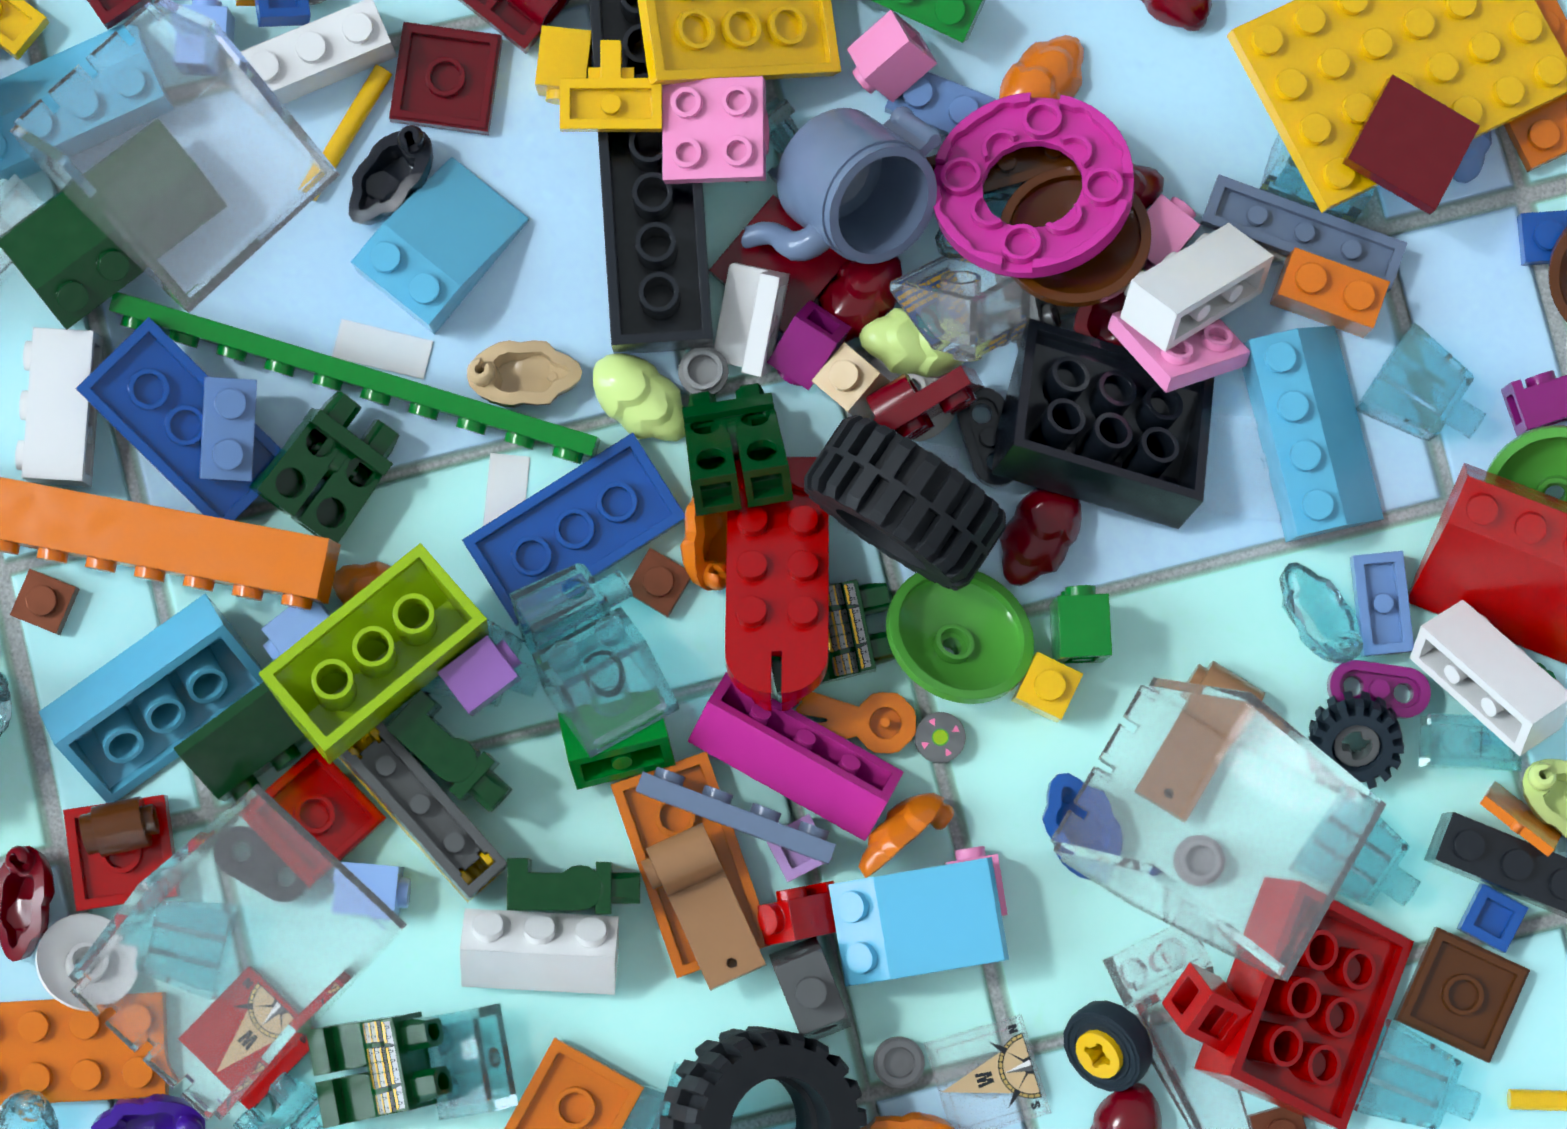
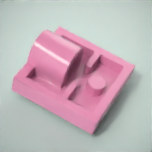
[662,76,770,184]
[1108,310,1251,393]

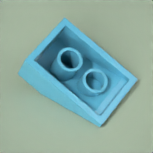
[351,157,529,335]
[828,857,1009,987]

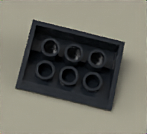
[991,318,1215,529]

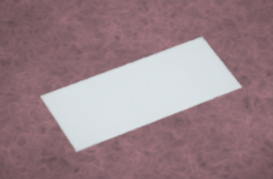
[332,319,433,379]
[483,453,530,526]

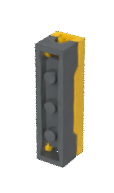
[338,722,507,903]

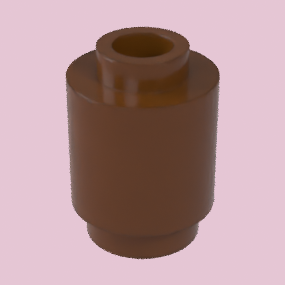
[79,796,160,857]

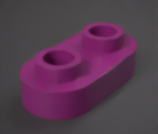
[1327,660,1431,719]

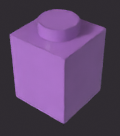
[437,635,522,716]

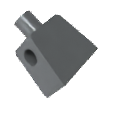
[769,937,851,1040]

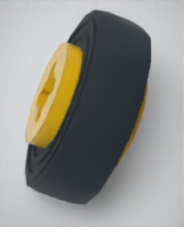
[1063,1000,1153,1092]

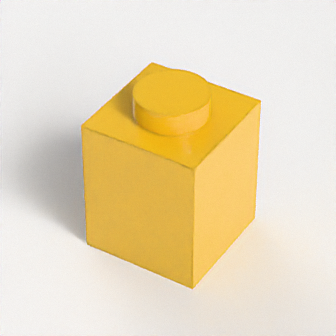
[535,25,593,105]
[1011,651,1083,723]

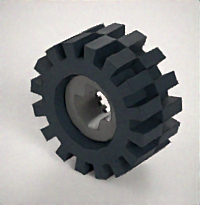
[1308,691,1404,791]

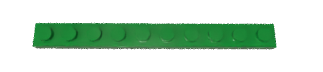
[108,292,601,464]

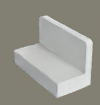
[713,263,790,377]

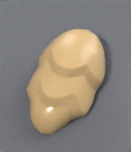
[467,340,582,408]

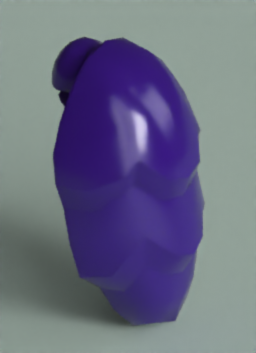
[91,1094,205,1129]

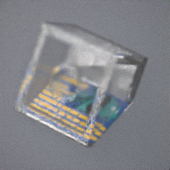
[890,254,1030,362]

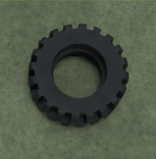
[804,415,1006,591]
[659,1026,868,1129]

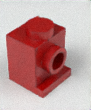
[757,881,836,946]
[1162,962,1252,1053]

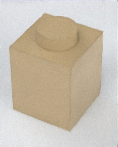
[812,342,891,418]

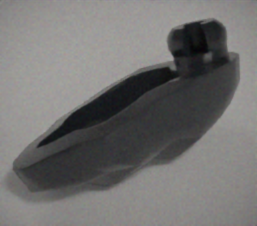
[348,125,434,226]

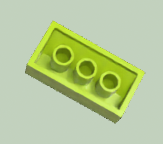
[258,543,489,764]

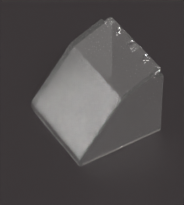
[10,0,340,313]
[1050,677,1386,982]
[68,784,407,1121]

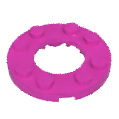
[933,92,1135,278]

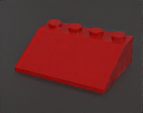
[1408,463,1567,664]
[1194,878,1414,1129]

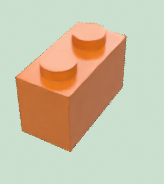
[1270,247,1390,338]

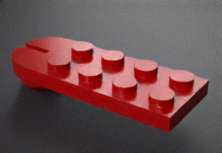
[725,457,829,712]

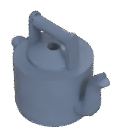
[741,106,941,264]

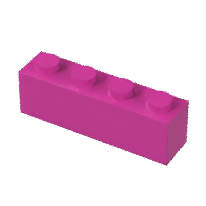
[687,672,904,841]

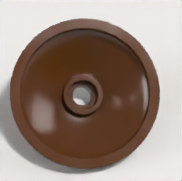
[1000,166,1151,307]

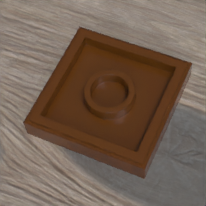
[1393,927,1530,1063]

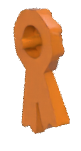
[795,692,916,753]

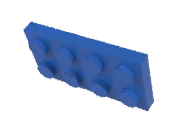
[75,317,281,521]
[462,433,685,626]

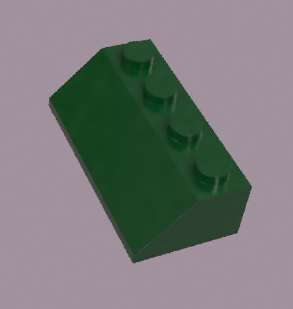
[0,119,228,330]
[173,682,308,803]

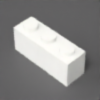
[232,0,397,114]
[1120,223,1274,352]
[15,327,103,487]
[1410,600,1567,756]
[460,908,619,995]

